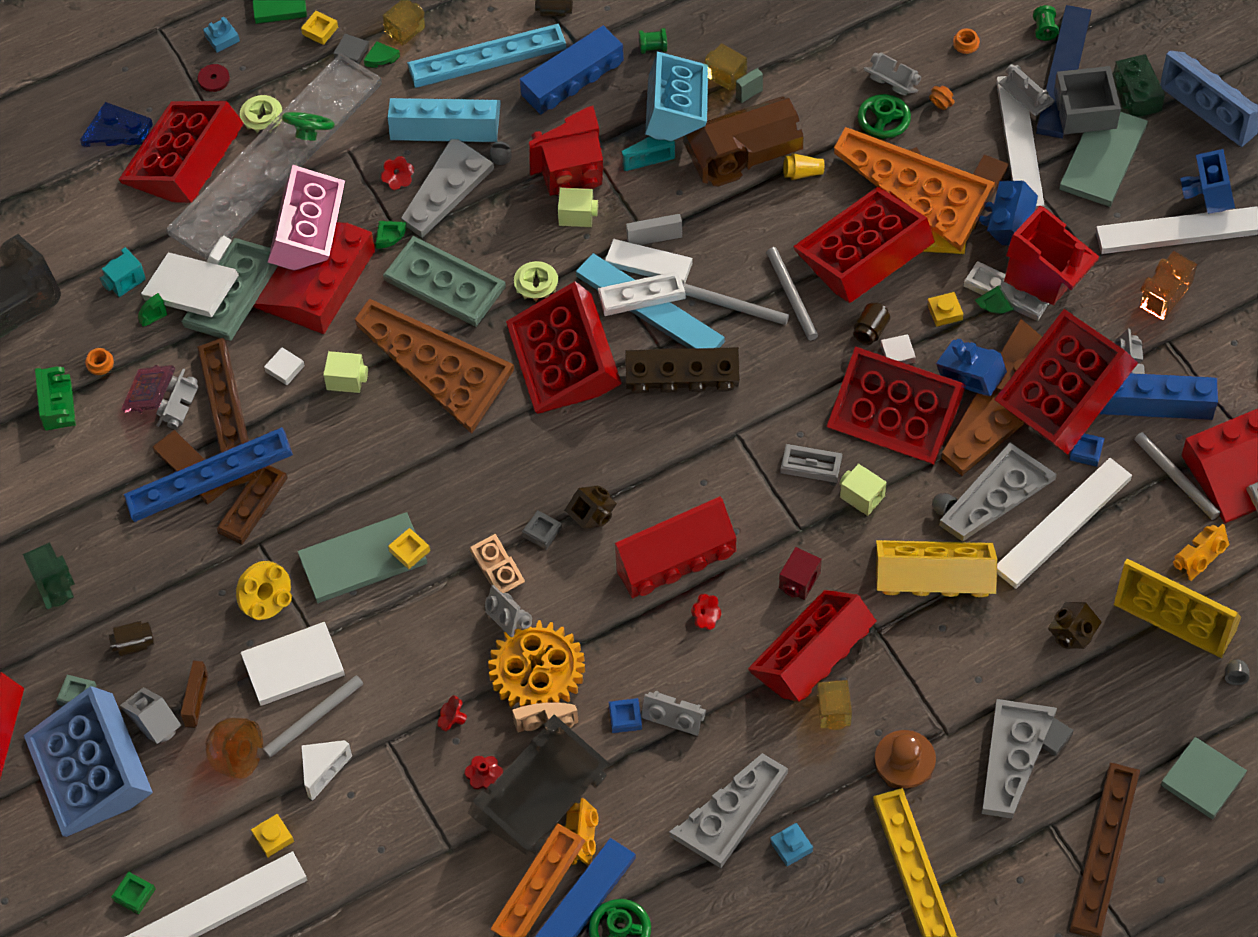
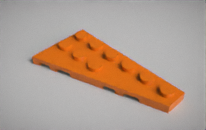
[834,127,995,252]

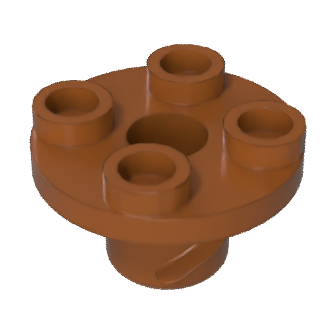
[875,730,936,788]

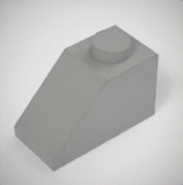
[120,687,181,744]

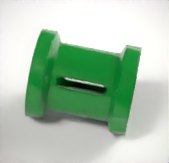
[1033,5,1059,41]
[638,28,667,54]

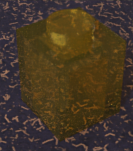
[382,0,425,45]
[704,43,747,91]
[817,680,852,730]

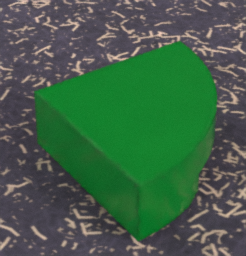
[364,41,400,68]
[376,221,407,249]
[975,285,1014,313]
[138,293,167,327]

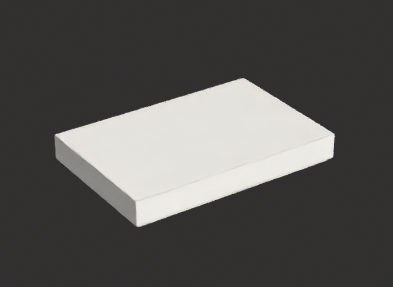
[141,252,239,317]
[241,622,345,706]

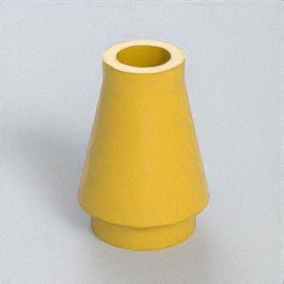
[783,153,825,180]

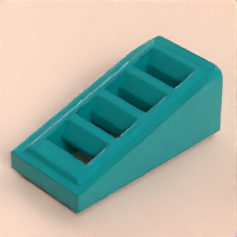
[621,136,675,171]

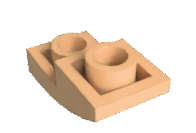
[469,534,525,593]
[512,703,578,733]

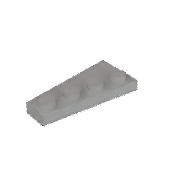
[401,139,494,238]
[939,443,1057,542]
[982,699,1057,819]
[669,753,788,868]

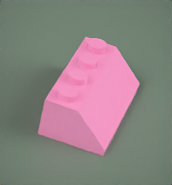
[268,165,345,270]

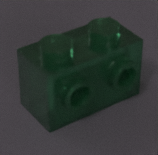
[1112,54,1165,117]
[22,542,75,609]

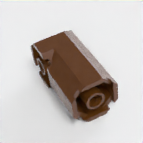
[683,96,804,187]

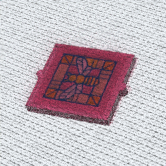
[121,365,175,413]

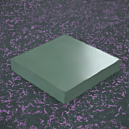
[1161,737,1247,820]

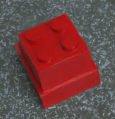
[529,106,603,196]
[1004,205,1099,305]

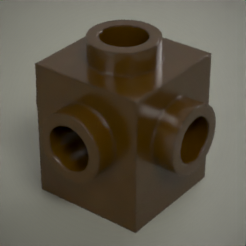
[564,485,617,529]
[1048,602,1102,649]

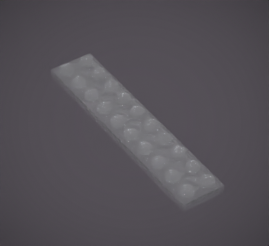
[166,53,382,260]

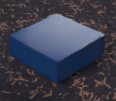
[1069,433,1104,467]
[609,698,642,733]

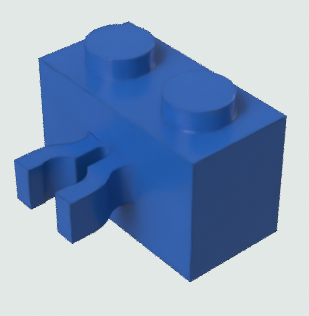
[1180,149,1235,214]
[979,180,1038,245]
[936,338,1007,396]

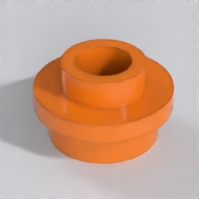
[953,28,980,54]
[929,86,955,110]
[85,348,114,375]

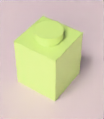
[558,188,598,227]
[324,351,368,393]
[839,464,887,516]

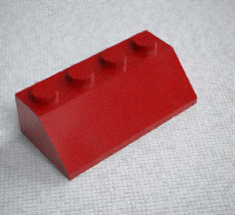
[615,496,737,598]
[748,590,876,702]

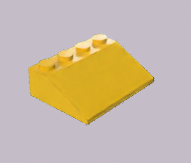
[1114,559,1241,658]

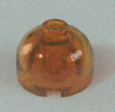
[205,717,263,779]

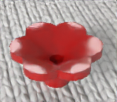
[381,156,414,190]
[691,594,721,630]
[437,695,467,731]
[465,756,503,790]

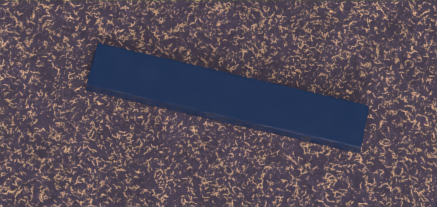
[1036,5,1092,139]

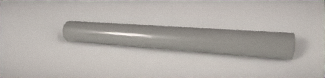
[767,247,818,341]
[683,283,789,325]
[1134,432,1220,520]
[262,675,363,758]

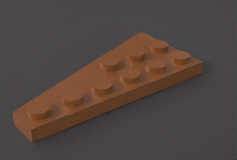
[355,299,514,434]
[942,319,1042,476]

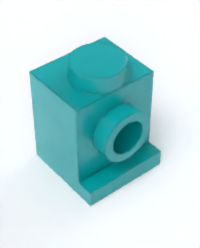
[99,247,146,297]

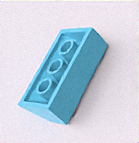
[645,51,708,141]
[388,98,501,142]

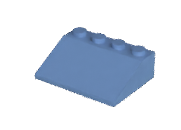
[24,686,153,837]

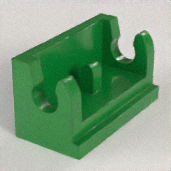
[35,367,76,431]

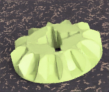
[240,95,282,133]
[514,261,558,301]

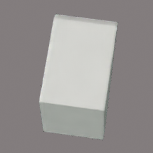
[302,740,352,800]

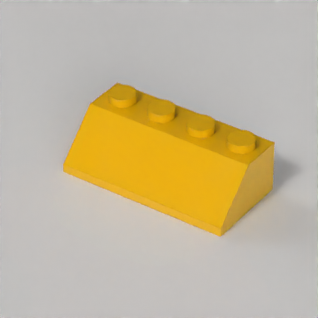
[876,540,997,597]

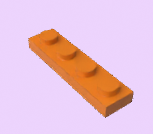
[491,823,586,937]

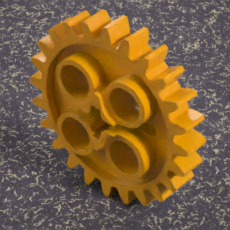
[488,620,585,707]

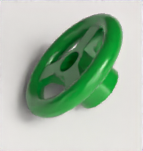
[857,94,911,139]
[281,112,335,141]
[589,899,651,937]

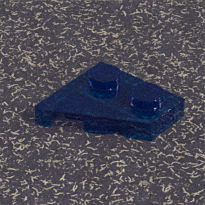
[80,102,153,147]

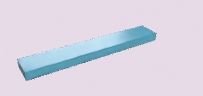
[407,23,566,88]
[576,253,725,349]

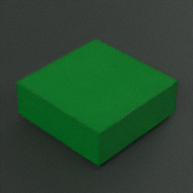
[111,871,156,915]

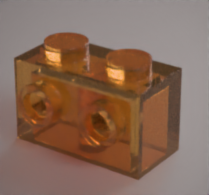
[1140,251,1197,320]

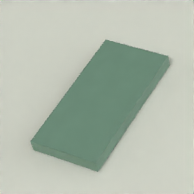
[1059,112,1148,207]
[383,236,506,327]
[181,238,278,341]
[298,512,427,604]

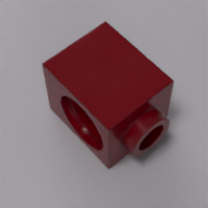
[779,547,822,600]

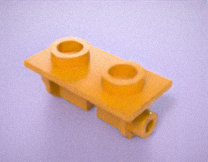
[1173,524,1229,581]
[565,798,598,866]

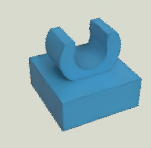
[203,17,240,52]
[770,823,813,866]

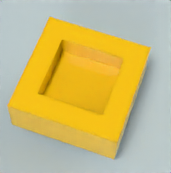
[301,11,338,45]
[927,292,963,327]
[388,528,430,569]
[251,814,294,858]

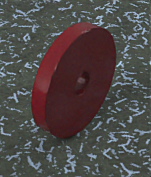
[198,64,230,92]

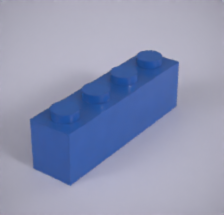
[520,25,624,115]
[1099,373,1218,420]

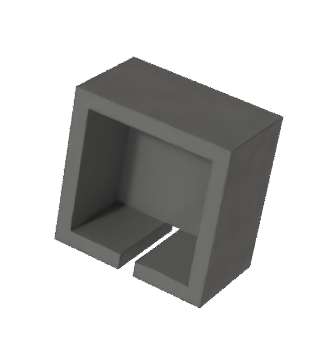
[1054,66,1121,134]

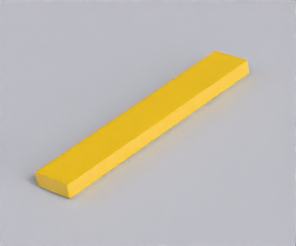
[873,788,957,937]

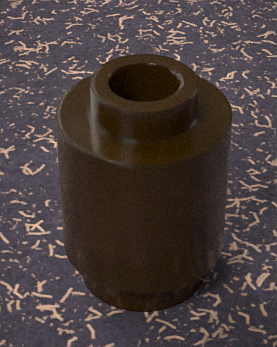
[535,0,573,16]
[853,303,891,345]
[109,621,155,656]

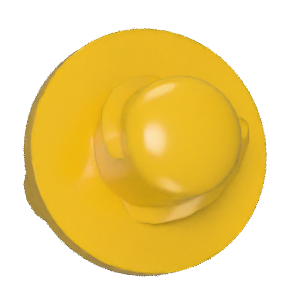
[236,561,292,620]

